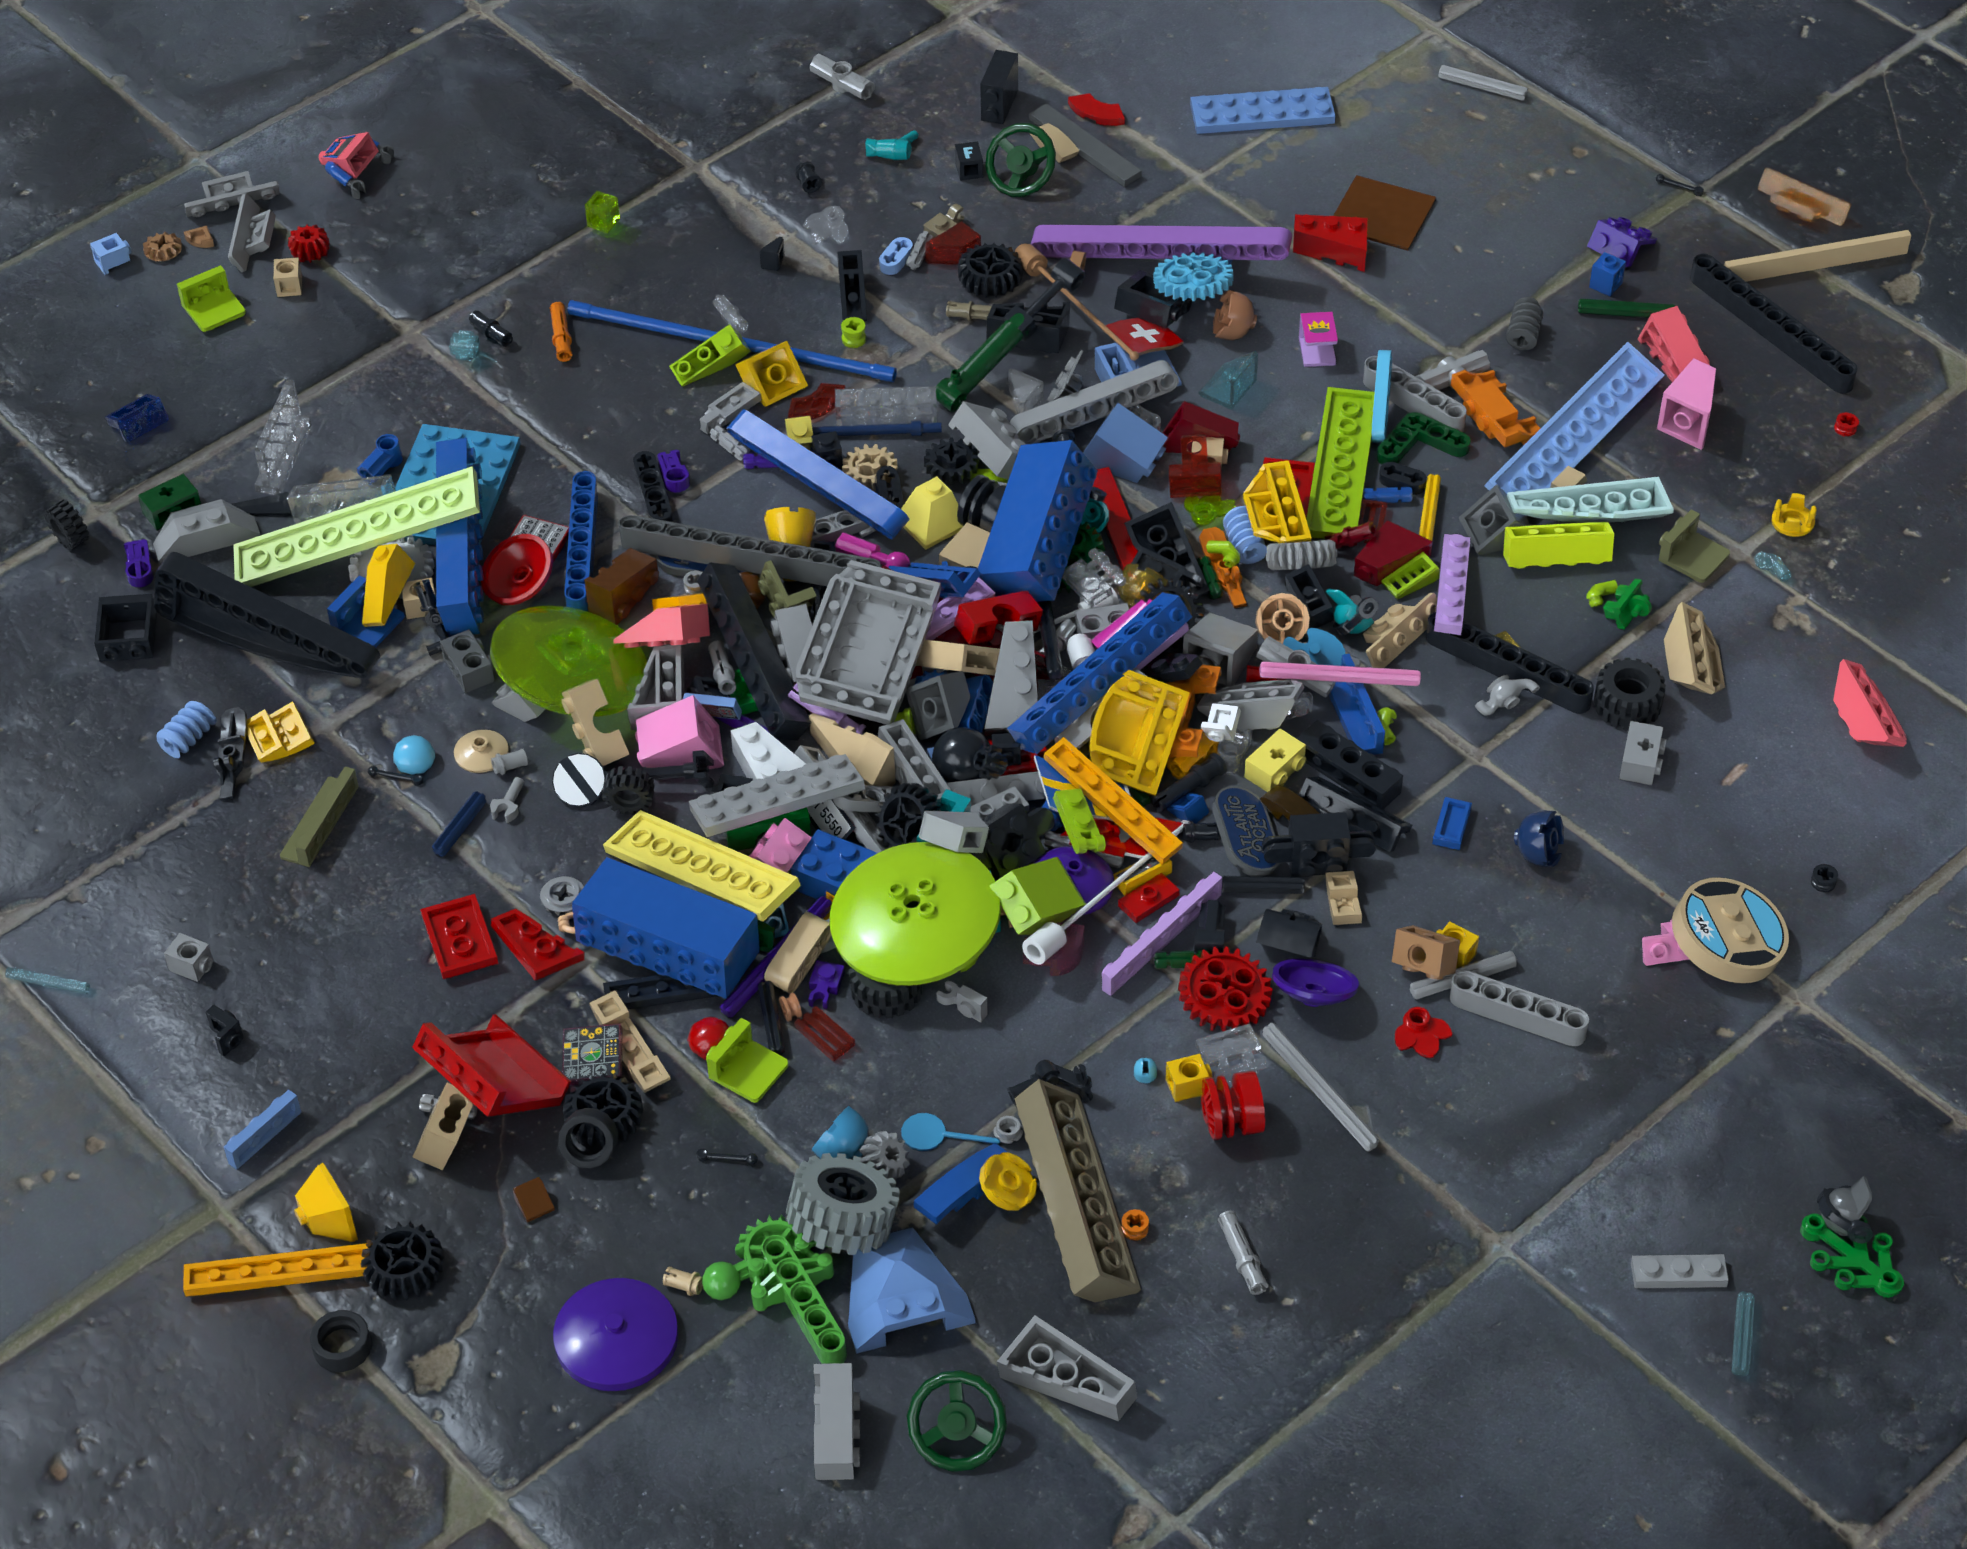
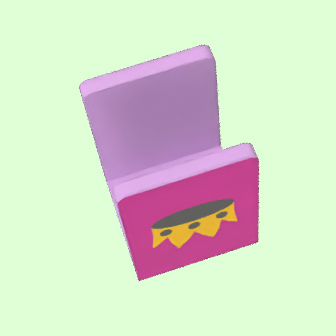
[1299,312,1338,367]

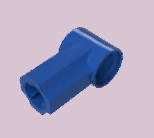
[357,434,403,484]

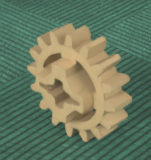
[842,444,898,491]

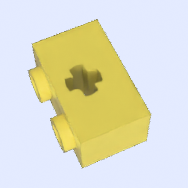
[1244,729,1306,792]

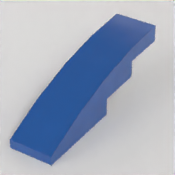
[914,1143,1007,1224]

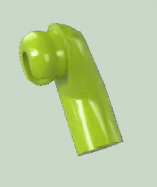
[1206,540,1240,568]
[1586,580,1618,607]

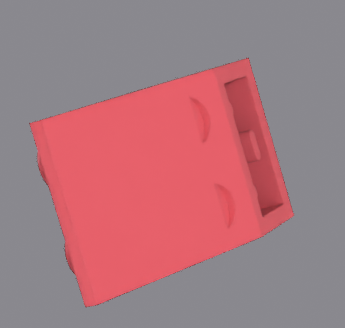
[613,604,710,648]

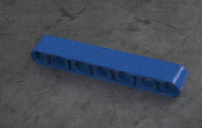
[564,471,598,618]

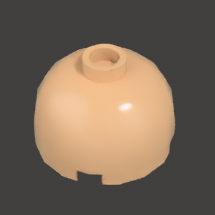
[1255,593,1310,644]

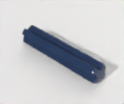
[432,791,486,857]

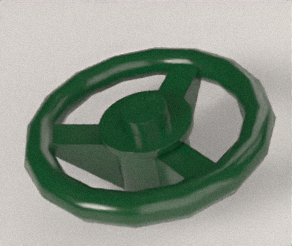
[985,123,1056,197]
[906,1370,1007,1472]

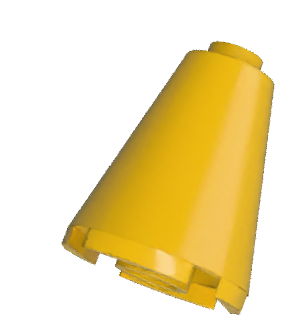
[764,507,816,582]

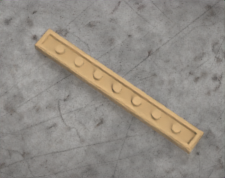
[1724,230,1911,282]

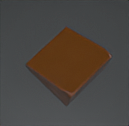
[513,1177,555,1223]

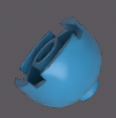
[812,1106,869,1159]

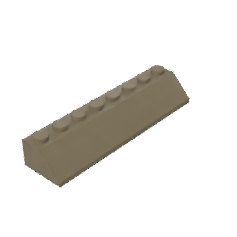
[1014,1079,1141,1302]

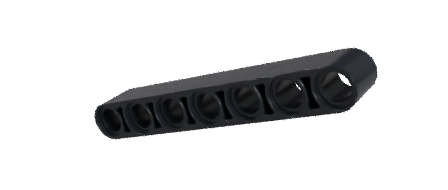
[1426,612,1594,714]

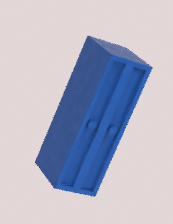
[977,440,1098,602]
[572,857,760,999]

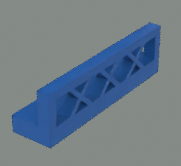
[888,562,981,598]
[1329,653,1385,755]

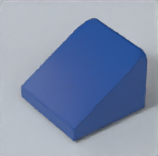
[1167,793,1209,823]

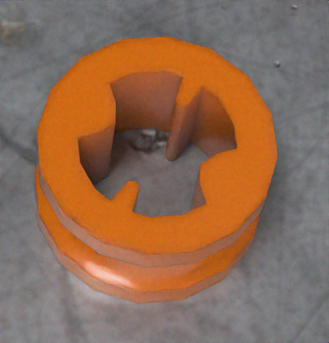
[1121,1209,1149,1241]

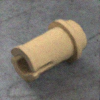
[663,1266,703,1296]

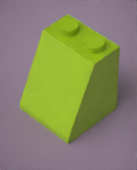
[989,857,1086,935]

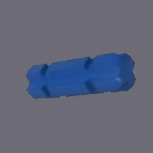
[1362,487,1413,504]

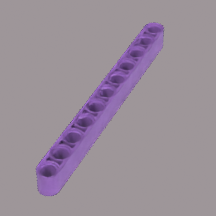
[1031,225,1292,260]

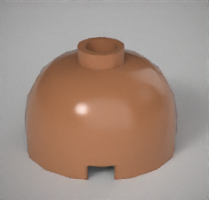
[1213,290,1257,341]

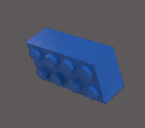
[790,829,908,906]

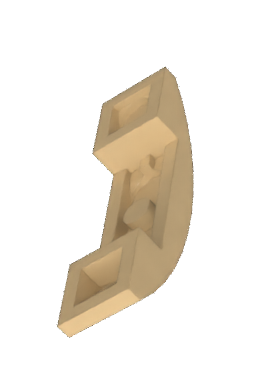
[590,991,671,1093]

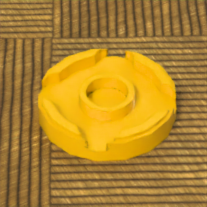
[979,1152,1037,1211]

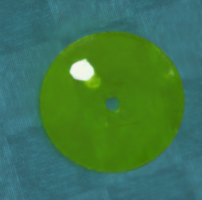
[490,606,648,717]

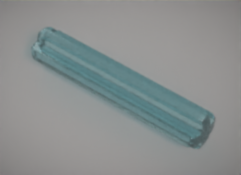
[1731,1291,1755,1376]

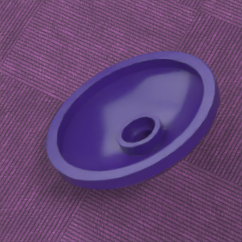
[1034,846,1114,916]
[1272,959,1359,1007]

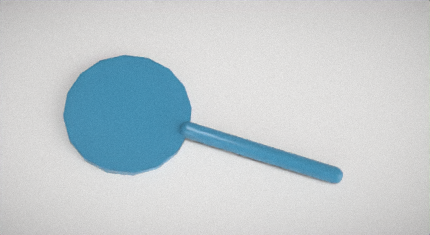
[901,1113,1001,1151]

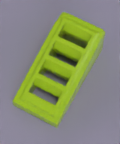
[1381,552,1440,600]

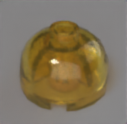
[1118,564,1171,609]

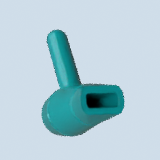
[865,130,919,160]

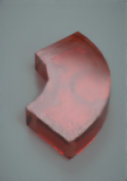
[788,383,846,420]

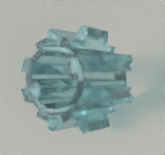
[449,330,480,361]

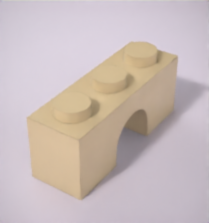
[562,679,629,766]

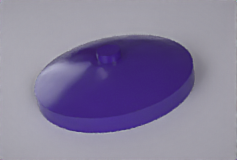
[553,1278,678,1391]

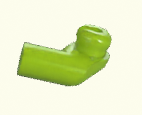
[1377,707,1397,745]

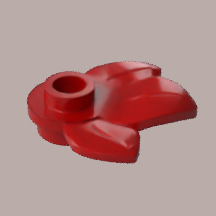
[1395,1007,1452,1058]

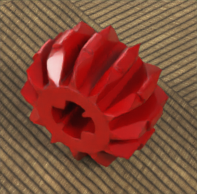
[288,224,330,263]

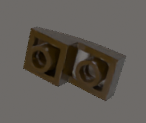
[1260,784,1320,820]

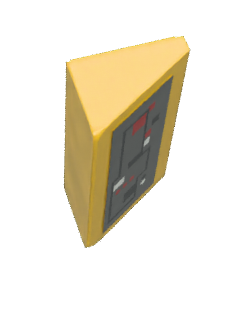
[1113,856,1172,896]

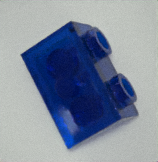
[105,394,169,442]

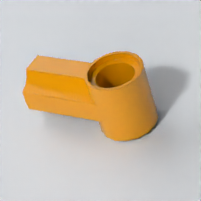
[1167,733,1220,779]

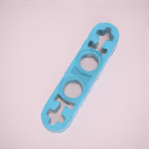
[1372,350,1392,443]

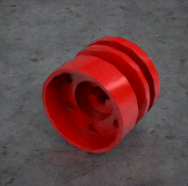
[1201,1070,1265,1140]

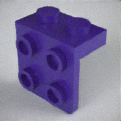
[1587,217,1657,267]

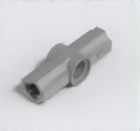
[810,53,875,101]
[1415,350,1490,390]
[1256,636,1336,698]

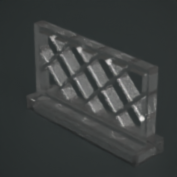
[254,379,312,495]

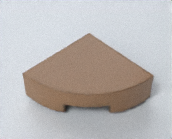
[184,226,214,248]

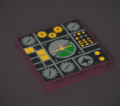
[562,1024,623,1085]

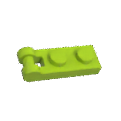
[1053,788,1106,854]

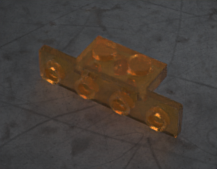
[1758,168,1852,226]

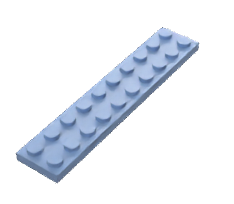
[1484,342,1664,494]

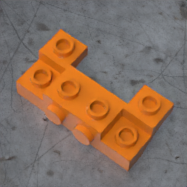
[1451,370,1541,448]
[1166,664,1221,759]

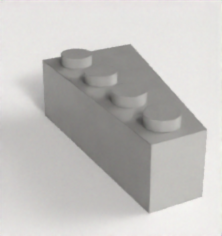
[984,621,1038,737]
[997,1315,1137,1421]

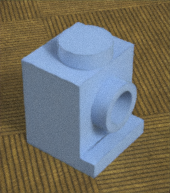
[90,233,132,275]

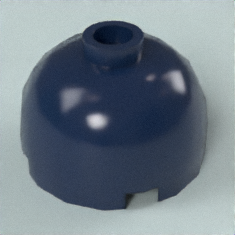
[1514,810,1564,867]

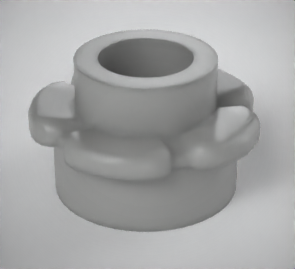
[993,1116,1023,1144]

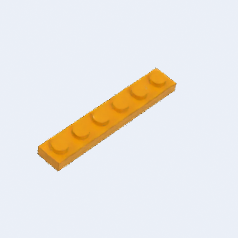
[1044,737,1183,865]
[183,1243,368,1297]

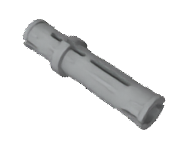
[708,640,736,695]
[1217,1210,1269,1295]

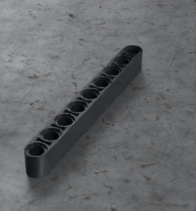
[1690,254,1858,394]

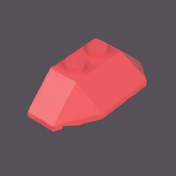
[1833,659,1907,747]

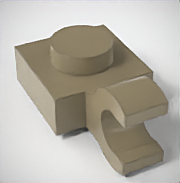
[923,203,964,243]

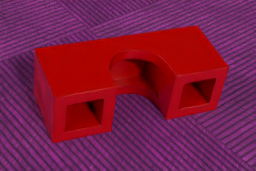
[954,590,1043,645]

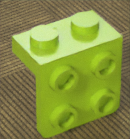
[177,265,246,332]
[706,1018,788,1103]

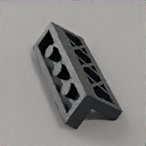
[1299,776,1413,852]

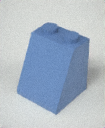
[1083,403,1168,483]

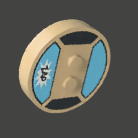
[1672,878,1789,983]

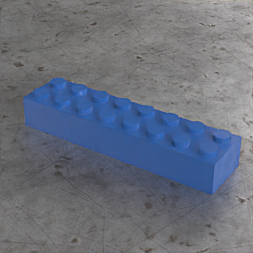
[436,438,484,637]

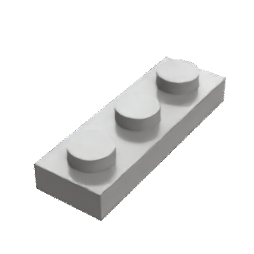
[1631,1254,1728,1288]

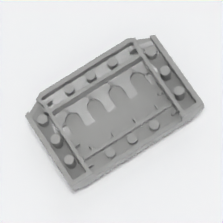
[795,560,941,724]

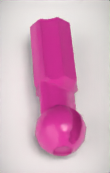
[835,532,910,567]

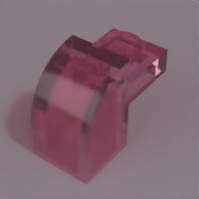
[1023,922,1084,976]

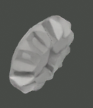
[540,876,584,915]

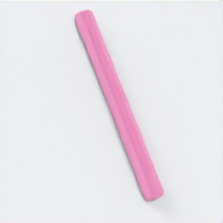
[1259,661,1421,686]

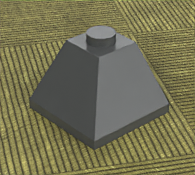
[1459,484,1531,555]
[906,671,970,741]

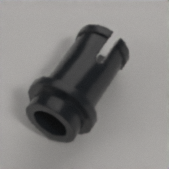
[1183,821,1219,843]

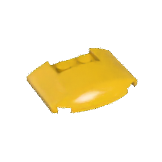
[1090,670,1190,796]

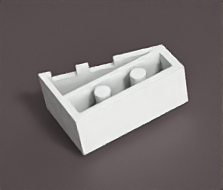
[731,722,806,780]

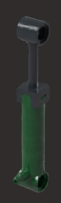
[932,258,1086,413]

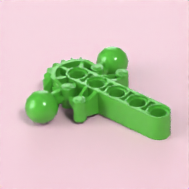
[702,1215,847,1364]

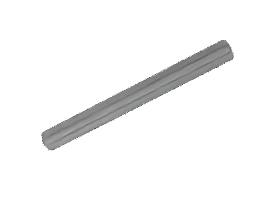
[1262,1023,1379,1151]

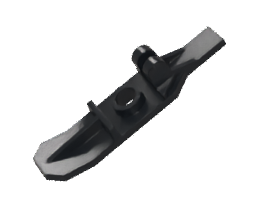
[213,707,248,801]

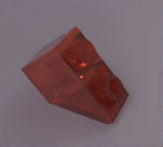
[925,222,981,265]

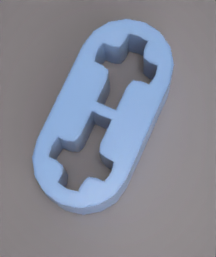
[879,237,913,275]

